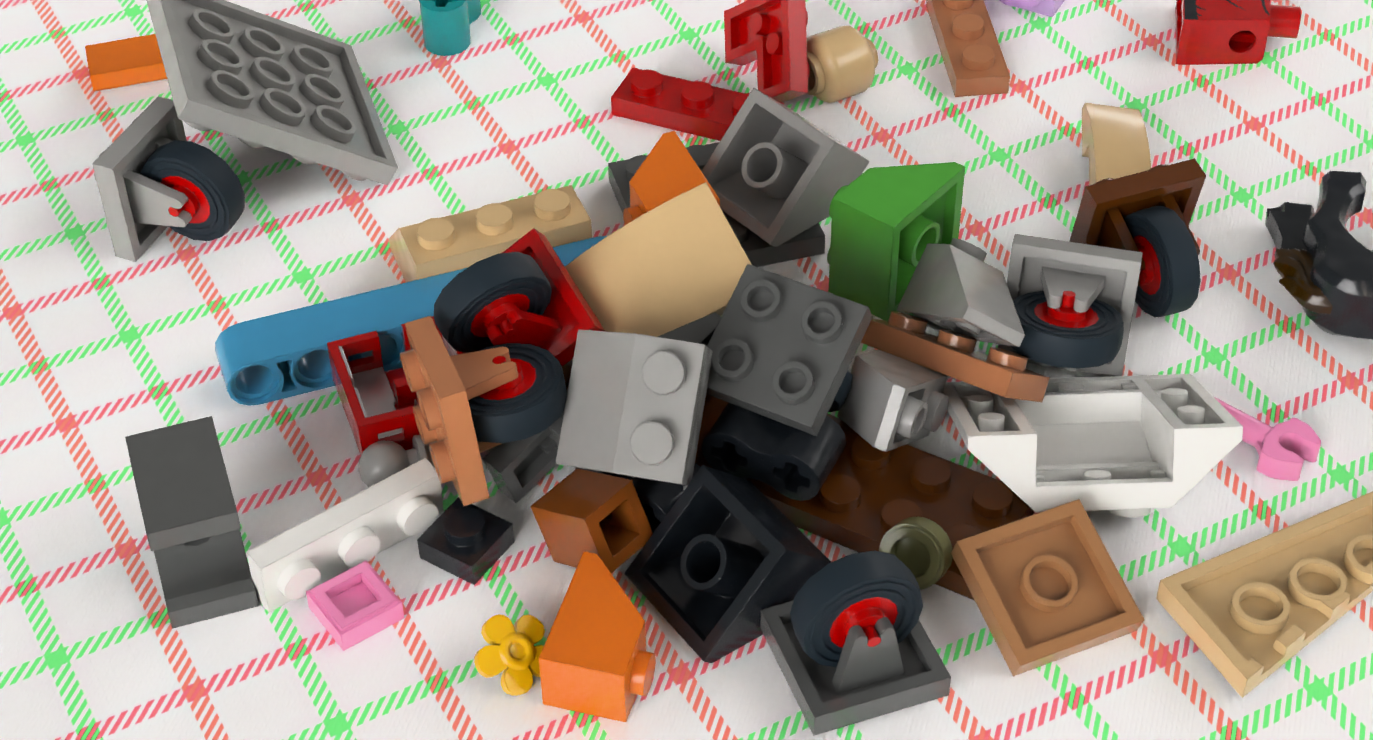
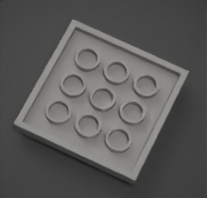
[146,0,398,186]

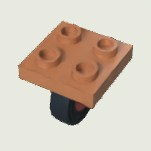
[400,316,567,506]

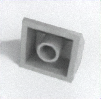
[702,88,870,247]
[555,330,713,486]

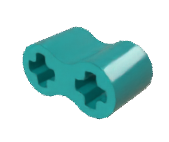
[419,0,481,56]

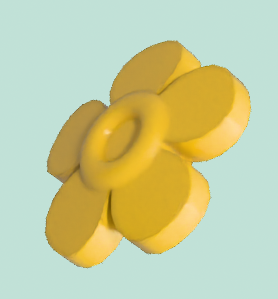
[474,614,545,696]

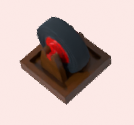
[1069,158,1206,317]

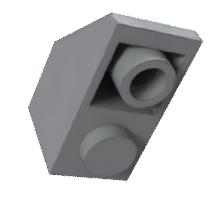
[837,350,949,452]

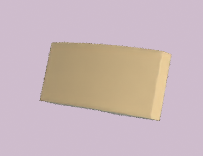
[1082,103,1151,185]

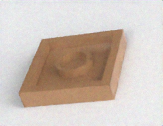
[951,499,1144,677]

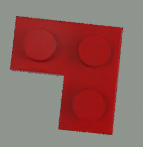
[724,0,810,102]

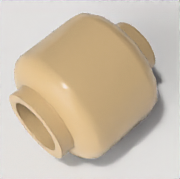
[807,26,878,103]

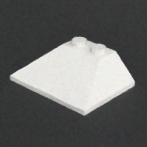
[943,374,1243,518]

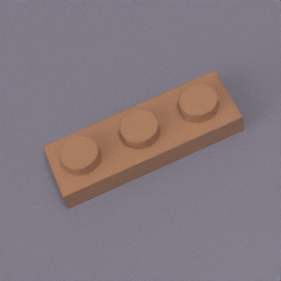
[926,0,1010,97]
[861,311,1050,402]

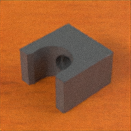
[125,416,259,629]

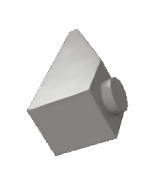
[897,238,1025,347]

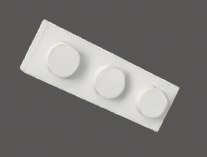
[247,458,444,613]

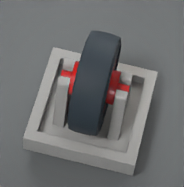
[92,96,245,262]
[998,234,1143,376]

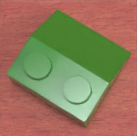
[827,162,965,321]

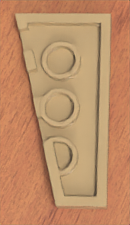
[1156,491,1373,698]

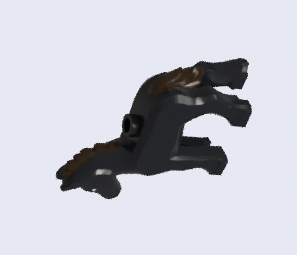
[1265,171,1373,340]

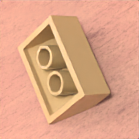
[389,185,592,282]

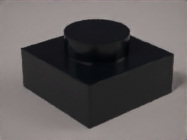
[417,497,515,585]

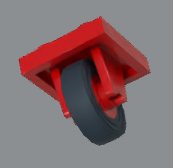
[434,228,605,366]

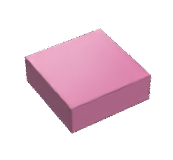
[306,560,404,651]

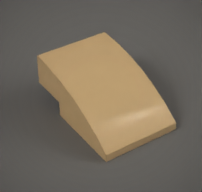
[565,182,752,362]

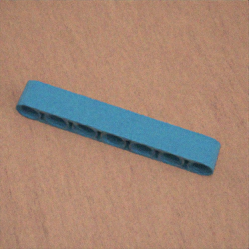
[215,236,607,406]

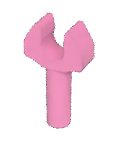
[1213,396,1321,481]

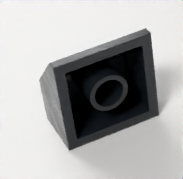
[624,465,831,663]

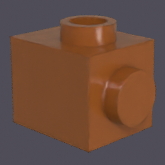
[530,468,653,573]

